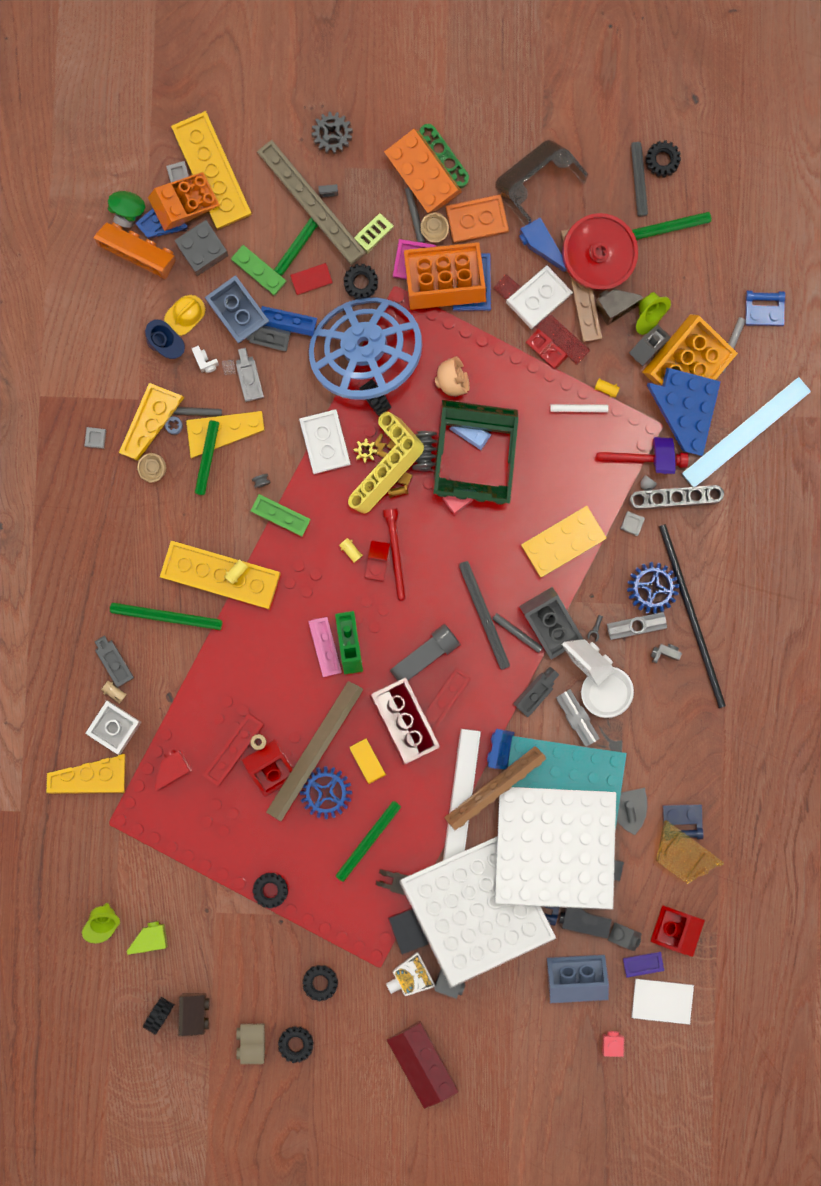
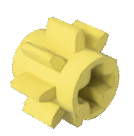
[354,438,378,463]

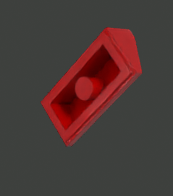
[290,263,333,295]

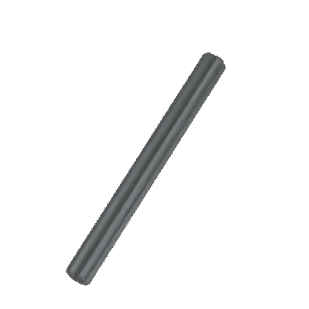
[459,561,510,670]

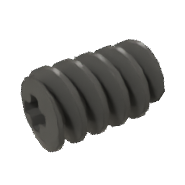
[412,431,437,471]

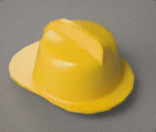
[164,295,205,336]

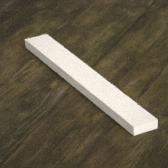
[443,729,481,861]

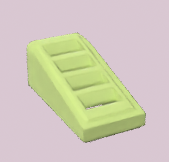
[354,214,394,254]

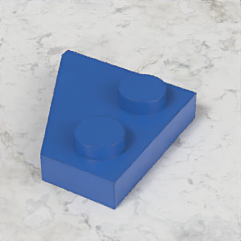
[135,209,188,239]

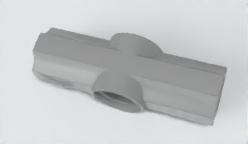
[607,612,667,640]
[556,689,600,747]

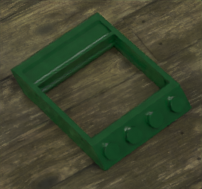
[433,400,519,504]

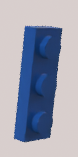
[261,306,317,336]

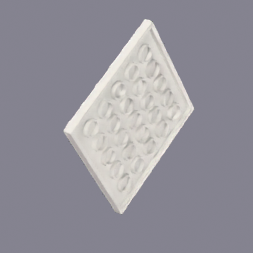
[495,787,616,910]
[400,836,556,987]

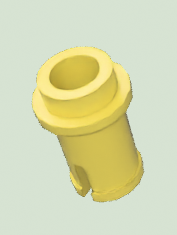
[339,538,363,563]
[224,560,248,584]

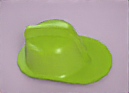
[636,292,671,335]
[82,903,120,943]

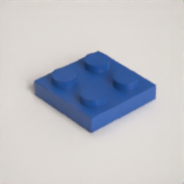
[487,729,515,770]

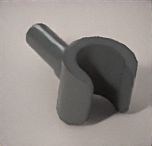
[588,615,603,642]

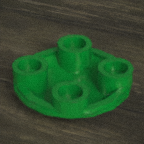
[108,191,145,221]

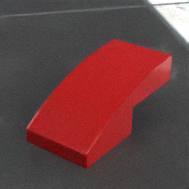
[526,329,568,369]

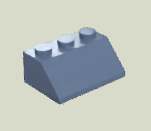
[547,955,609,1003]

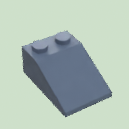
[205,275,269,344]

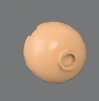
[435,356,470,396]

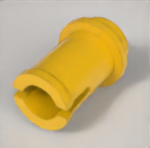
[595,378,620,398]

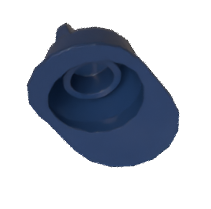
[145,319,185,359]

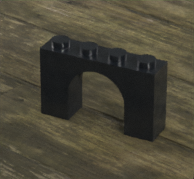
[559,860,624,939]

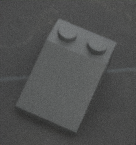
[519,587,583,659]

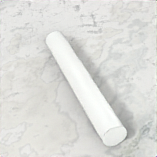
[550,404,608,412]

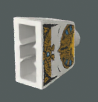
[386,952,435,996]

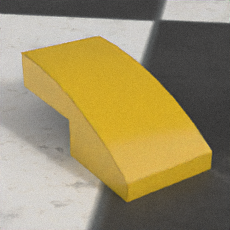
[349,739,386,784]

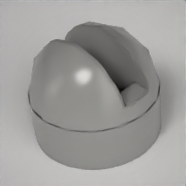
[640,475,657,490]

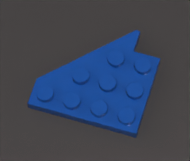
[647,368,721,456]

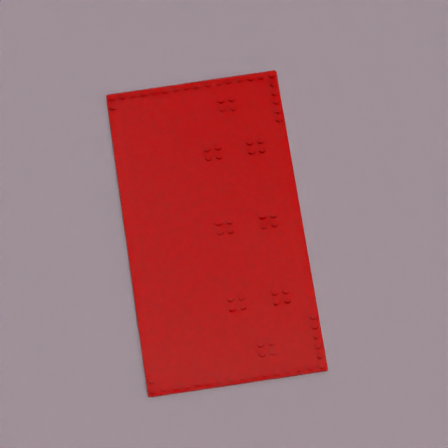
[109,286,663,967]

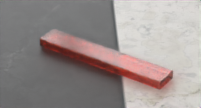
[493,274,590,365]

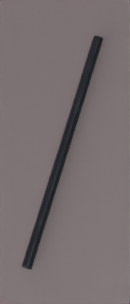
[659,524,726,708]

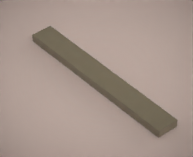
[257,140,366,266]
[266,681,363,821]

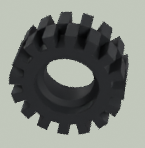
[645,140,681,178]
[344,264,378,299]
[359,379,392,416]
[252,873,288,908]
[303,965,338,1001]
[142,997,174,1035]
[278,1026,314,1063]

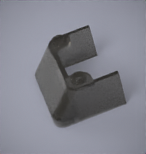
[496,140,588,226]

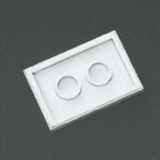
[506,266,573,330]
[299,409,351,475]
[631,978,694,1024]

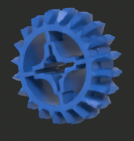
[627,562,679,614]
[300,766,352,819]

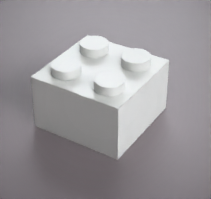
[85,701,141,755]

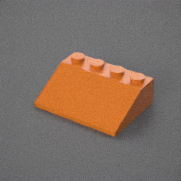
[404,242,486,310]

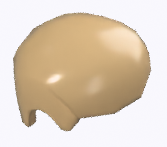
[421,212,449,243]
[137,453,166,483]

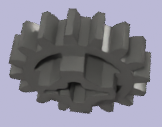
[312,112,353,154]

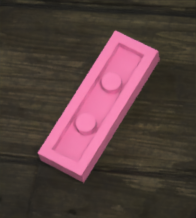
[308,617,342,677]

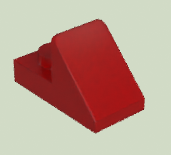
[365,540,390,581]

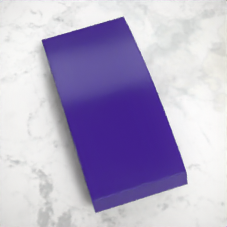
[653,437,675,474]

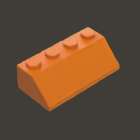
[94,222,176,280]

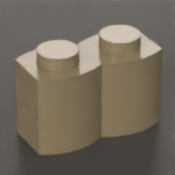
[237,1023,265,1064]

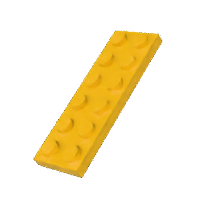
[171,111,252,230]
[160,541,281,610]

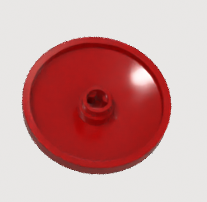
[562,213,638,291]

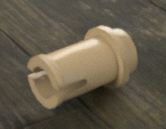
[101,681,127,704]
[251,734,266,750]

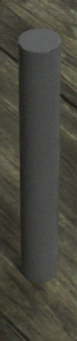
[405,187,425,243]
[173,407,222,416]
[492,613,543,653]

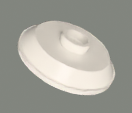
[581,667,634,718]

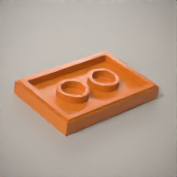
[445,194,509,244]

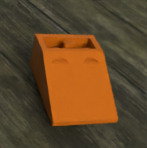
[148,172,220,231]

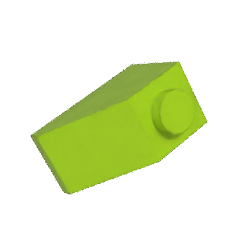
[127,921,168,955]

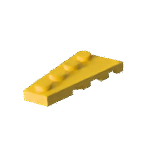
[46,754,125,794]

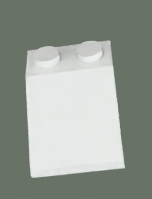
[562,639,614,686]

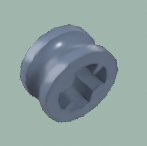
[165,416,183,435]

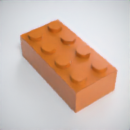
[384,129,462,213]

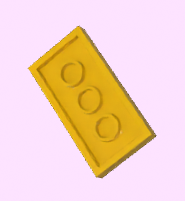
[521,506,607,578]

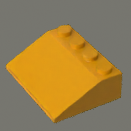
[642,314,738,386]

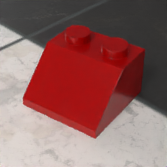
[242,740,293,797]
[650,905,705,957]

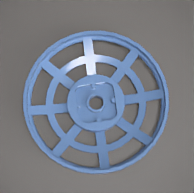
[309,298,423,400]

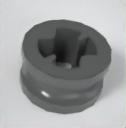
[252,474,271,488]

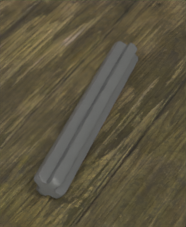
[631,142,648,217]

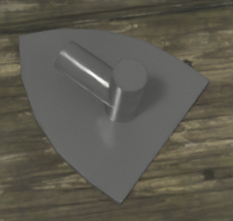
[617,788,647,835]

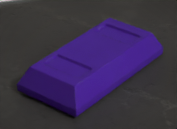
[623,952,664,978]

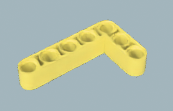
[348,412,424,514]

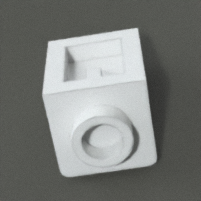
[192,346,219,373]

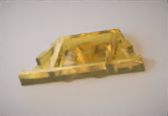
[656,820,724,884]

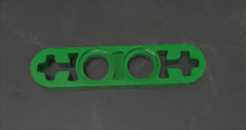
[420,124,469,188]

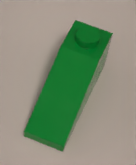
[335,611,363,674]

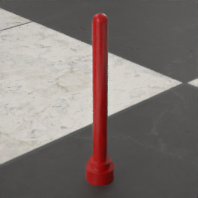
[596,452,688,468]
[383,508,405,601]

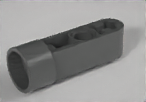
[390,624,461,681]

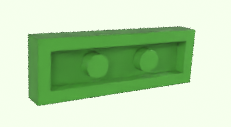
[231,245,287,297]
[251,494,311,537]

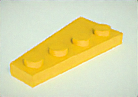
[119,383,185,461]
[186,411,265,459]

